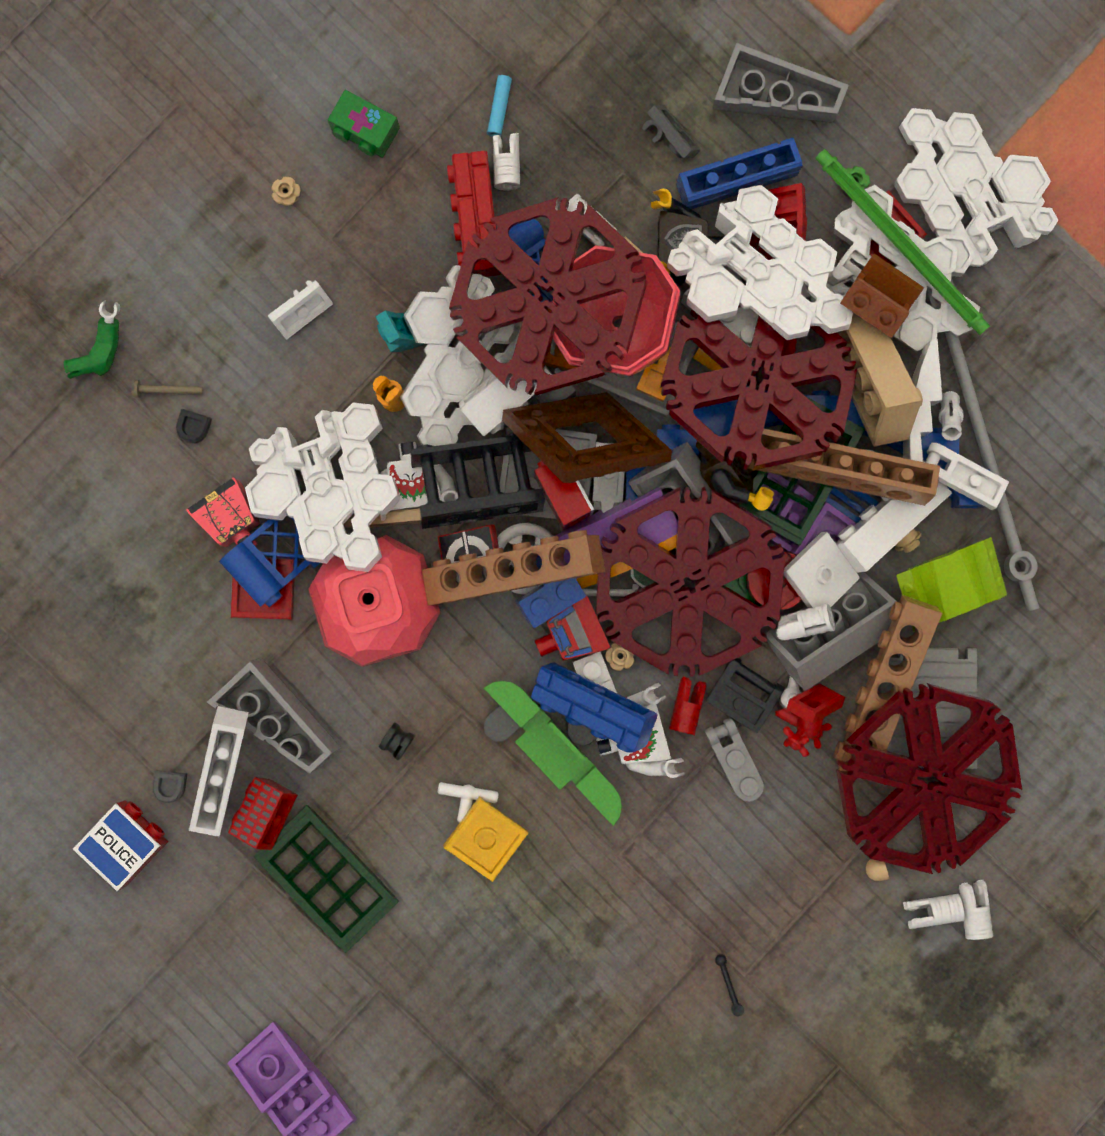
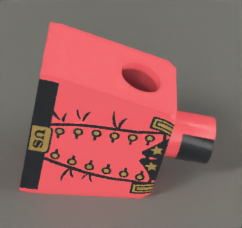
[186,477,260,547]

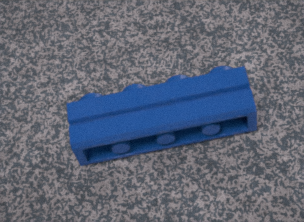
[676,138,803,209]
[531,662,658,753]

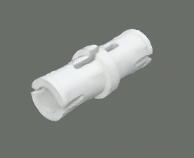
[938,391,963,441]

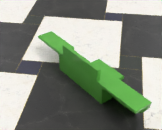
[484,681,622,826]

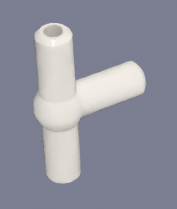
[437,782,499,823]

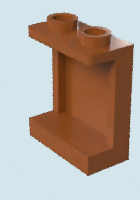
[840,254,924,338]

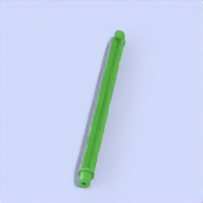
[815,149,990,335]

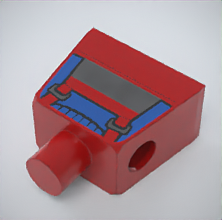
[534,595,611,661]

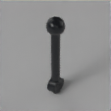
[715,954,744,1017]

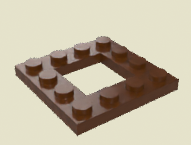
[502,392,672,483]

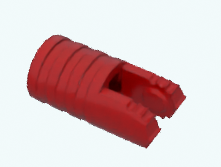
[669,676,707,736]

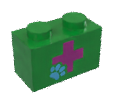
[328,89,400,158]

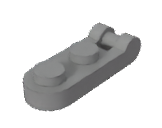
[704,717,764,802]

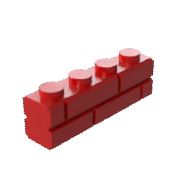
[447,151,501,277]

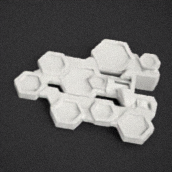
[894,108,1058,277]
[667,185,853,340]
[801,185,980,352]
[400,265,556,446]
[245,403,400,572]

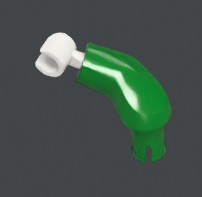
[64,300,120,379]

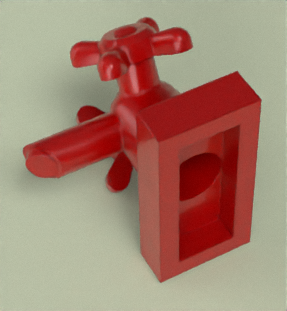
[775,684,845,757]

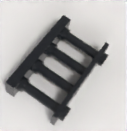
[410,433,545,529]

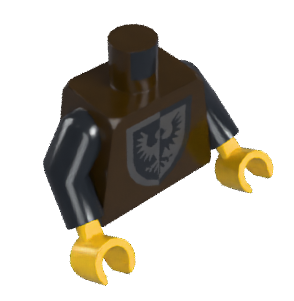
[651,188,724,284]
[695,441,774,511]

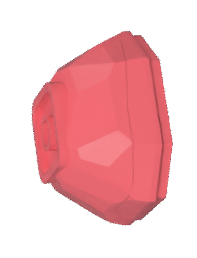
[550,245,680,376]
[308,535,441,667]

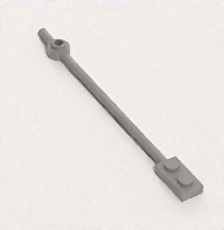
[925,276,1039,611]

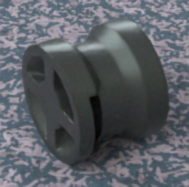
[378,722,415,761]

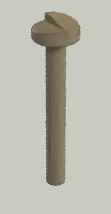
[131,380,203,398]

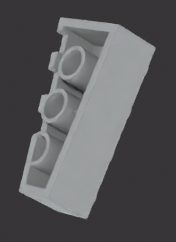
[713,43,849,123]
[207,658,341,773]

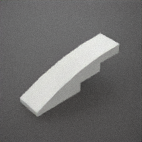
[903,339,943,462]

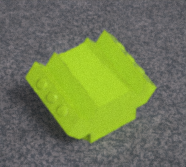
[896,537,1007,632]

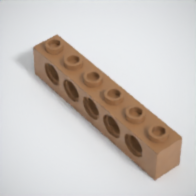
[749,428,940,506]
[422,530,605,606]
[833,595,942,782]

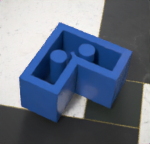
[515,555,586,628]

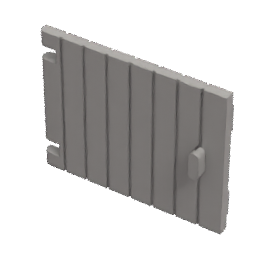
[879,647,977,769]

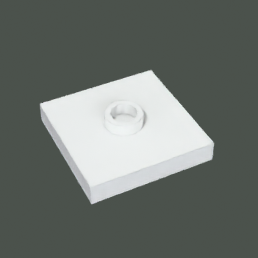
[784,532,860,608]

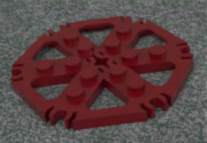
[449,197,647,395]
[660,305,858,471]
[596,487,785,677]
[836,683,1022,874]

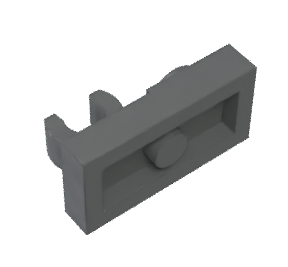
[642,105,701,159]

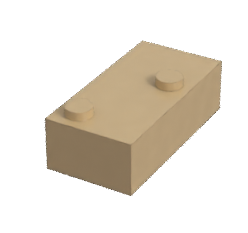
[837,313,923,447]

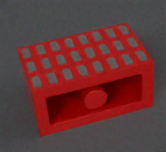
[228,777,298,850]

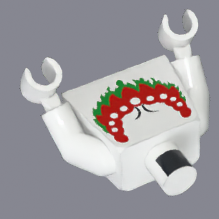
[380,442,458,521]
[596,683,685,778]

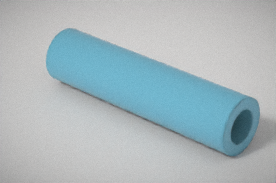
[487,75,512,137]

